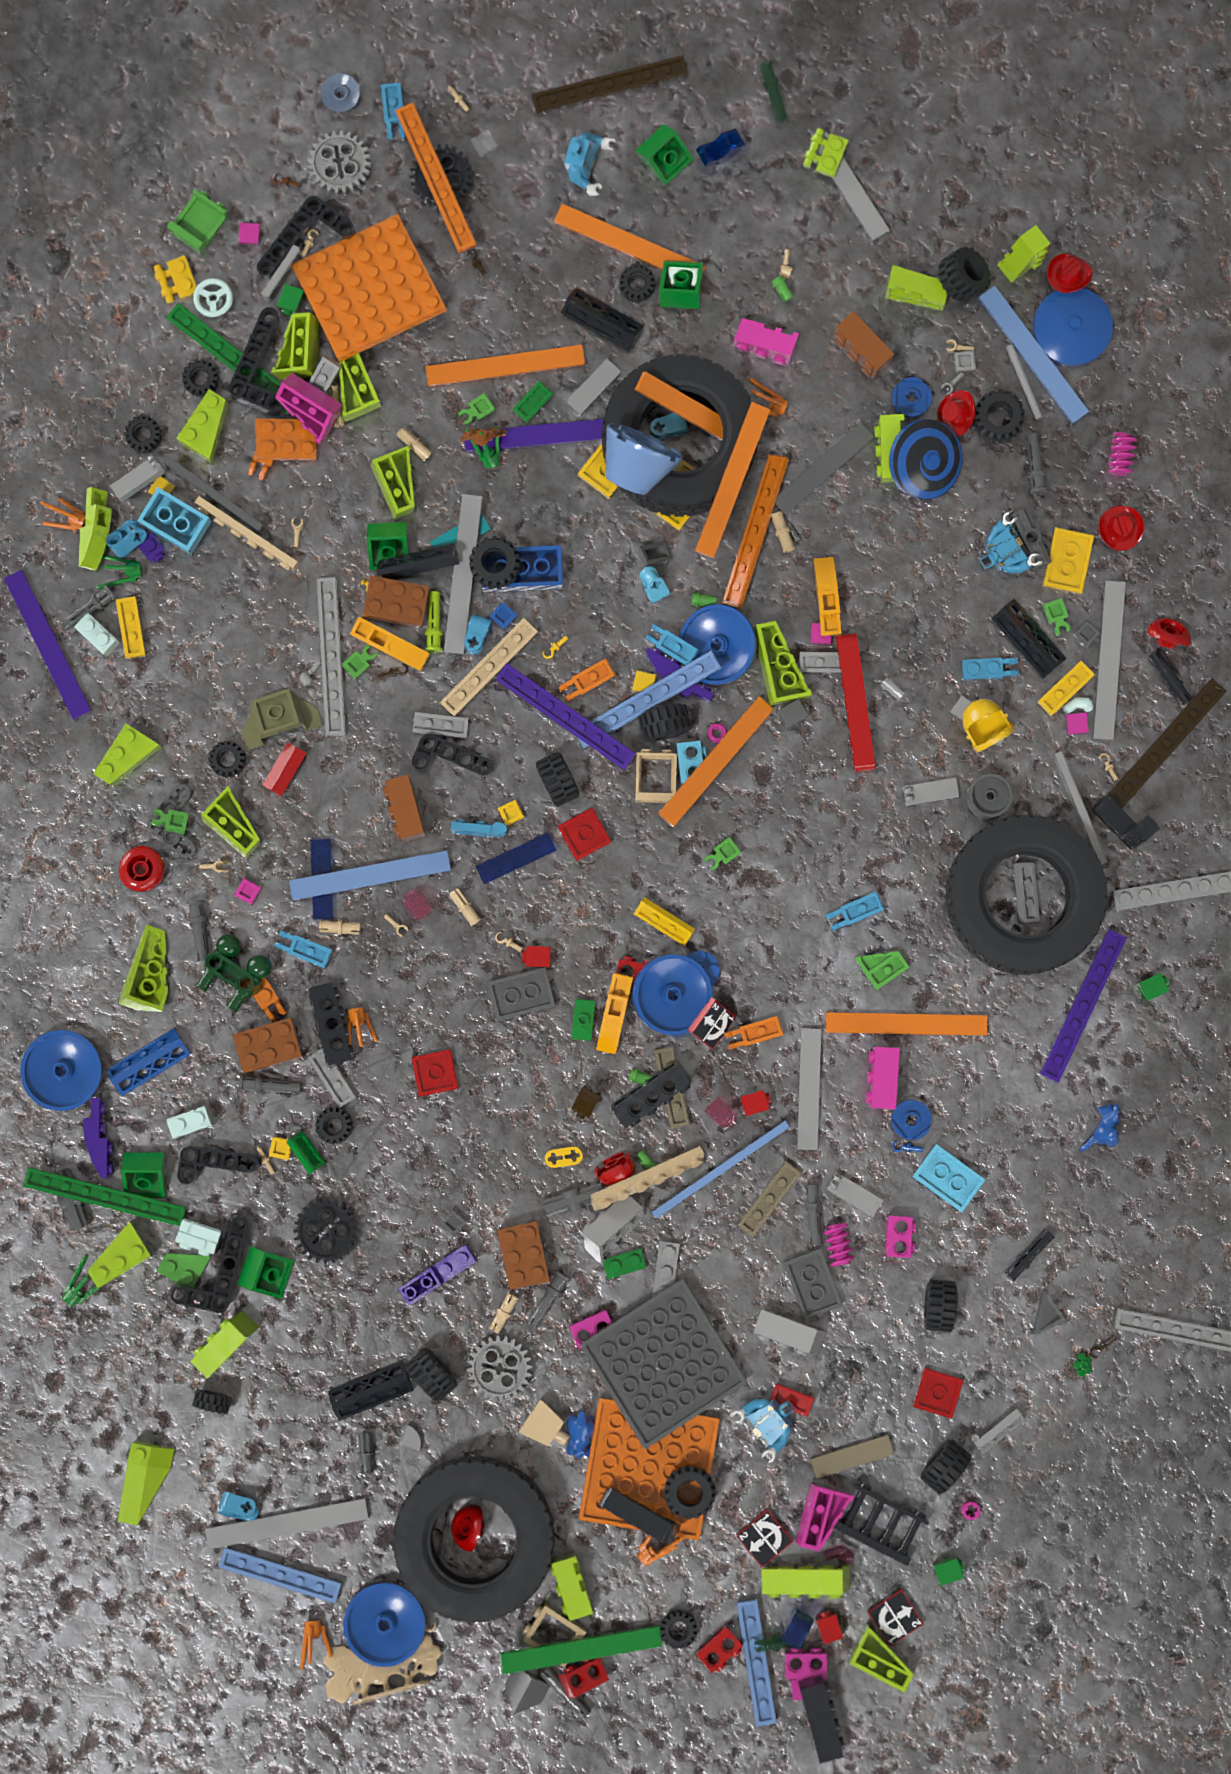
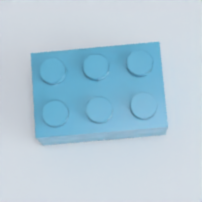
[137,487,212,555]

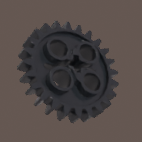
[409,144,473,208]
[293,1198,359,1264]

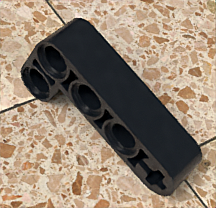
[412,734,493,778]
[177,1146,261,1184]
[598,1486,681,1544]

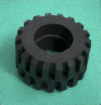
[938,247,991,303]
[973,389,1025,444]
[469,536,520,590]
[638,703,692,742]
[536,751,579,807]
[924,1279,958,1332]
[406,1347,458,1402]
[920,1439,972,1495]
[664,1465,716,1519]

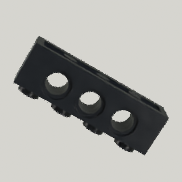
[308,982,354,1068]
[611,1059,691,1128]

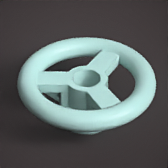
[193,278,233,317]

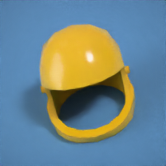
[962,699,1015,753]

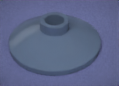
[320,73,360,112]

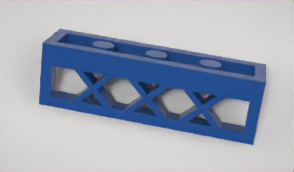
[106,1028,191,1096]

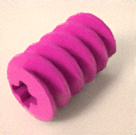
[1107,432,1138,476]
[824,1223,855,1267]

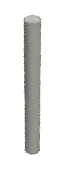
[1006,344,1043,420]

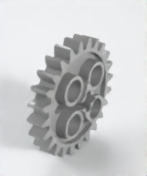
[307,130,371,195]
[467,1335,533,1402]

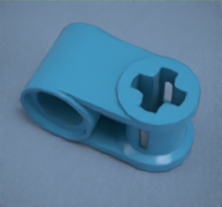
[106,519,146,558]
[464,614,492,655]
[217,1492,259,1521]

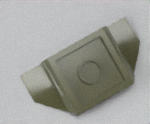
[241,688,323,751]

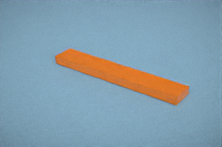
[635,372,723,441]

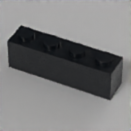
[798,1675,846,1764]

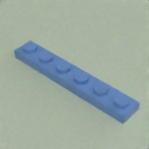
[218,1547,342,1603]
[737,1599,776,1727]

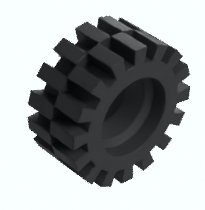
[620,264,655,303]
[182,359,219,398]
[124,415,162,453]
[208,741,246,778]
[315,1108,353,1144]
[192,1389,232,1414]
[660,1610,697,1649]

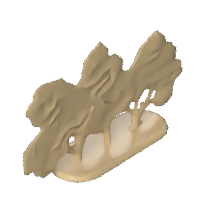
[323,1634,443,1706]

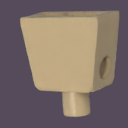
[519,1398,570,1446]

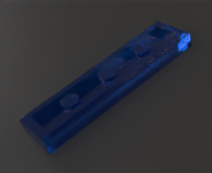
[476,833,557,885]
[310,839,334,920]

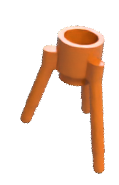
[749,378,788,417]
[41,497,86,532]
[346,1007,378,1047]
[637,1535,685,1567]
[300,1621,332,1669]

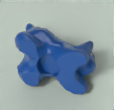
[1080,1104,1121,1151]
[566,1411,595,1459]

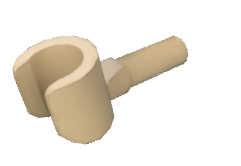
[780,249,793,278]
[946,339,974,354]
[291,518,304,547]
[199,860,228,873]
[384,914,408,937]

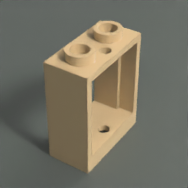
[635,749,677,803]
[522,1603,587,1667]

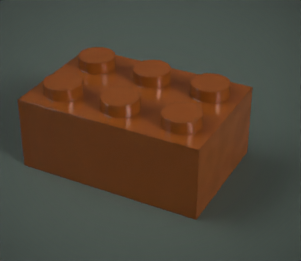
[833,311,894,379]
[362,576,429,629]
[382,774,426,842]
[232,1018,304,1074]
[497,1221,550,1290]

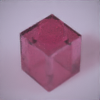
[402,890,433,922]
[704,1097,736,1128]

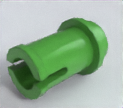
[772,275,794,302]
[691,591,717,607]
[628,1068,652,1084]
[634,1150,658,1170]

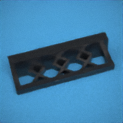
[561,288,644,351]
[376,543,460,579]
[991,599,1067,678]
[327,1361,414,1421]

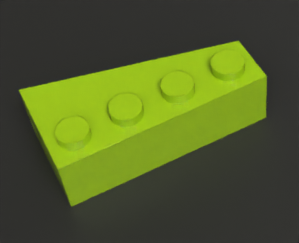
[754,621,812,706]
[762,1565,850,1599]

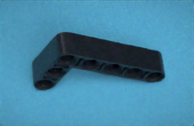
[257,196,355,281]
[229,307,285,416]
[1092,795,1160,850]
[169,1214,248,1313]

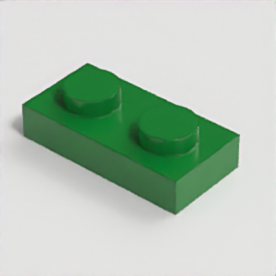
[603,1248,646,1279]

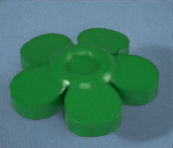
[1074,1353,1092,1377]

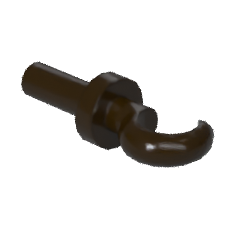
[466,250,486,276]
[378,664,408,680]
[1090,1336,1118,1359]

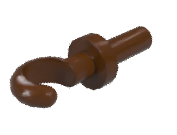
[273,173,302,188]

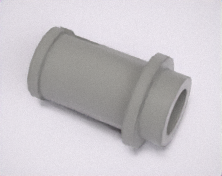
[880,676,906,700]

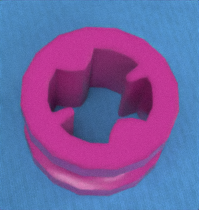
[961,1500,980,1520]

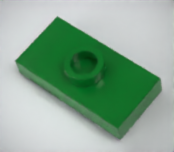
[512,381,554,424]
[571,999,595,1041]
[286,1131,326,1175]

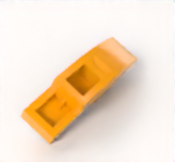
[813,557,842,637]
[350,617,430,671]
[596,972,633,1054]

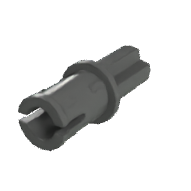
[358,1432,374,1474]

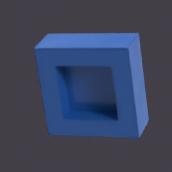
[489,602,517,630]

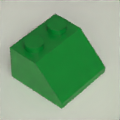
[635,124,694,185]
[659,261,703,309]
[366,522,409,570]
[121,1153,166,1198]
[237,1246,295,1299]

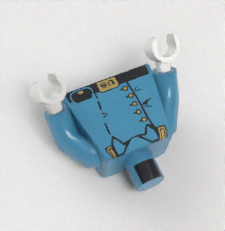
[564,132,616,196]
[980,511,1043,573]
[730,1399,795,1463]

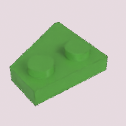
[854,951,910,990]
[157,1253,211,1287]

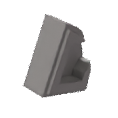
[401,1425,421,1451]

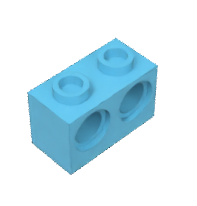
[676,741,706,785]

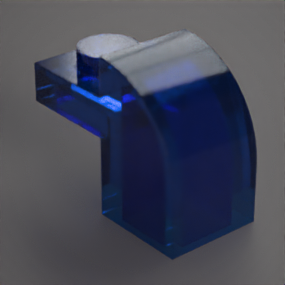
[696,128,745,167]
[780,1608,814,1650]

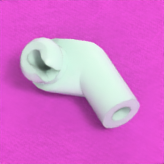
[1062,697,1094,714]

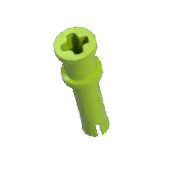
[425,591,443,653]

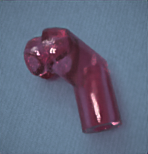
[823,1546,854,1565]

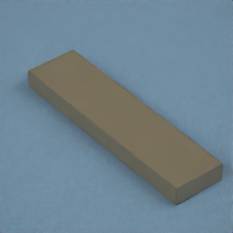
[653,1046,690,1129]
[737,1161,802,1237]
[810,1434,894,1479]

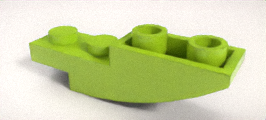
[79,487,112,571]

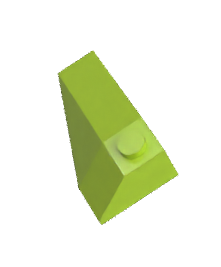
[118,924,168,1012]
[118,1441,175,1525]

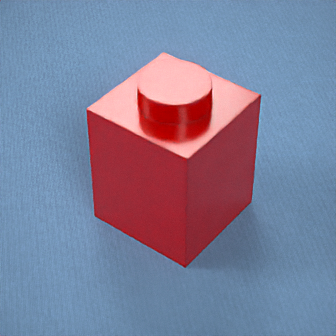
[522,946,551,968]
[740,1090,772,1116]
[815,1610,843,1645]

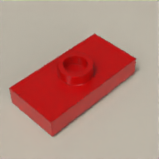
[770,1383,815,1417]

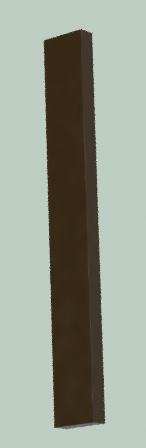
[531,55,688,115]
[1107,678,1227,808]

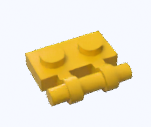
[154,255,197,304]

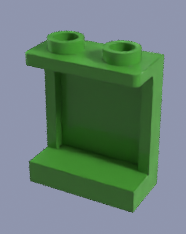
[167,189,229,254]

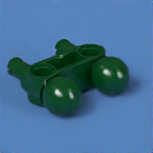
[196,934,272,1013]

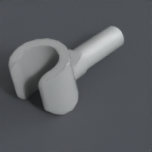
[941,372,964,395]
[300,661,321,686]

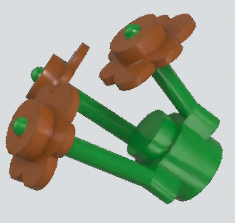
[460,426,507,468]

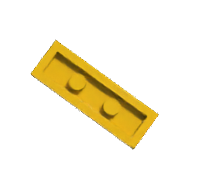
[116,596,146,659]
[1037,661,1095,716]
[634,897,695,946]

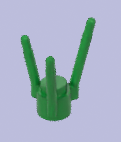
[96,555,141,589]
[62,1255,100,1307]

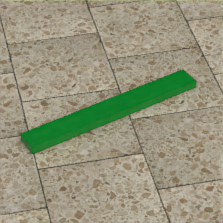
[166,303,290,415]
[23,1167,186,1227]
[499,1625,662,1675]

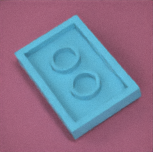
[912,1144,985,1212]

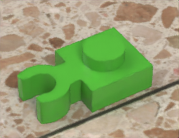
[458,393,495,426]
[1042,598,1070,636]
[341,644,378,680]
[151,809,189,834]
[704,837,741,871]

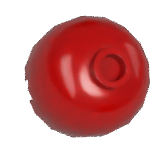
[594,1152,636,1187]

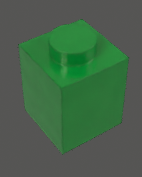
[277,284,306,317]
[1136,973,1170,1002]
[932,1556,966,1586]

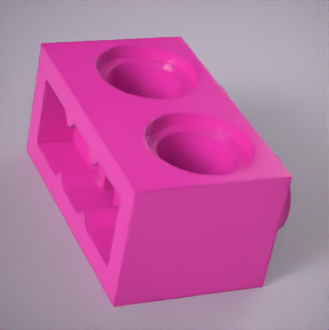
[885,1215,916,1258]
[569,1309,612,1349]
[785,1647,827,1679]

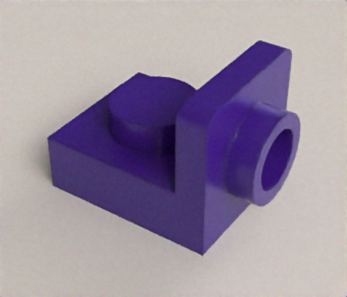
[138,532,167,564]

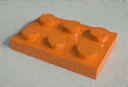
[255,418,317,461]

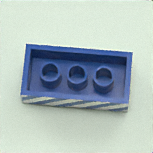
[482,545,563,592]

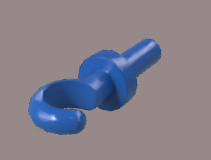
[892,1141,923,1153]

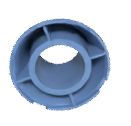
[606,423,683,495]

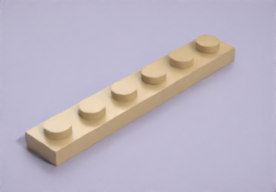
[194,496,299,571]
[440,618,538,717]
[591,1146,704,1211]

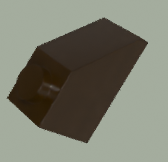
[571,1087,600,1120]

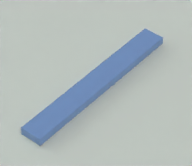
[978,286,1089,424]
[578,650,722,748]
[289,851,451,901]
[652,1121,789,1218]

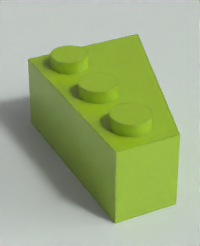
[997,225,1051,283]
[874,414,904,483]
[93,724,163,787]
[550,1552,593,1621]

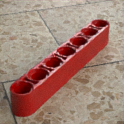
[836,633,875,773]

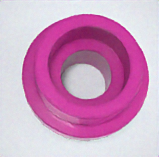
[708,723,728,743]

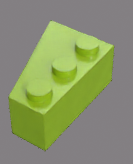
[885,265,947,311]
[271,312,320,380]
[338,353,381,422]
[176,389,229,465]
[371,446,415,520]
[201,786,260,859]
[87,1221,152,1288]
[190,1310,260,1379]
[848,1623,914,1693]

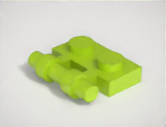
[803,128,848,178]

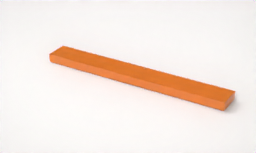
[395,102,477,254]
[554,204,706,274]
[426,345,585,387]
[695,402,770,558]
[722,454,789,609]
[657,696,774,827]
[826,1012,987,1036]

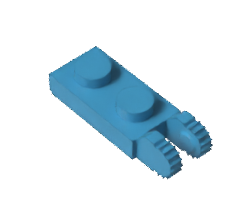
[381,82,405,140]
[645,623,700,665]
[962,658,1019,681]
[451,819,507,837]
[825,891,885,931]
[274,931,333,969]

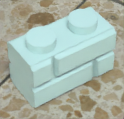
[75,613,120,657]
[166,1106,214,1139]
[175,1218,223,1257]

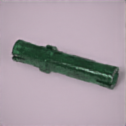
[759,61,788,122]

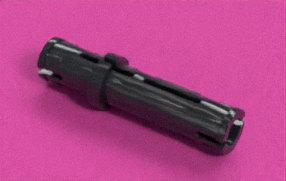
[1148,649,1193,706]
[1005,1229,1055,1282]

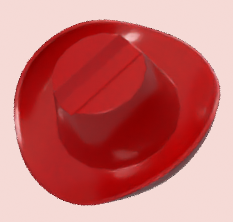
[1047,253,1093,293]
[938,390,976,436]
[1099,506,1144,551]
[1147,618,1192,649]
[118,846,164,892]
[451,1504,485,1552]

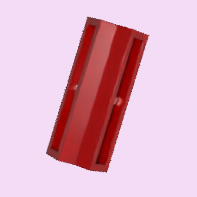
[262,742,306,796]

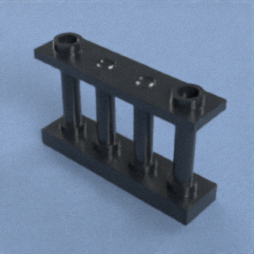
[834,1482,929,1566]

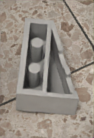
[583,1195,644,1265]
[754,1309,827,1356]

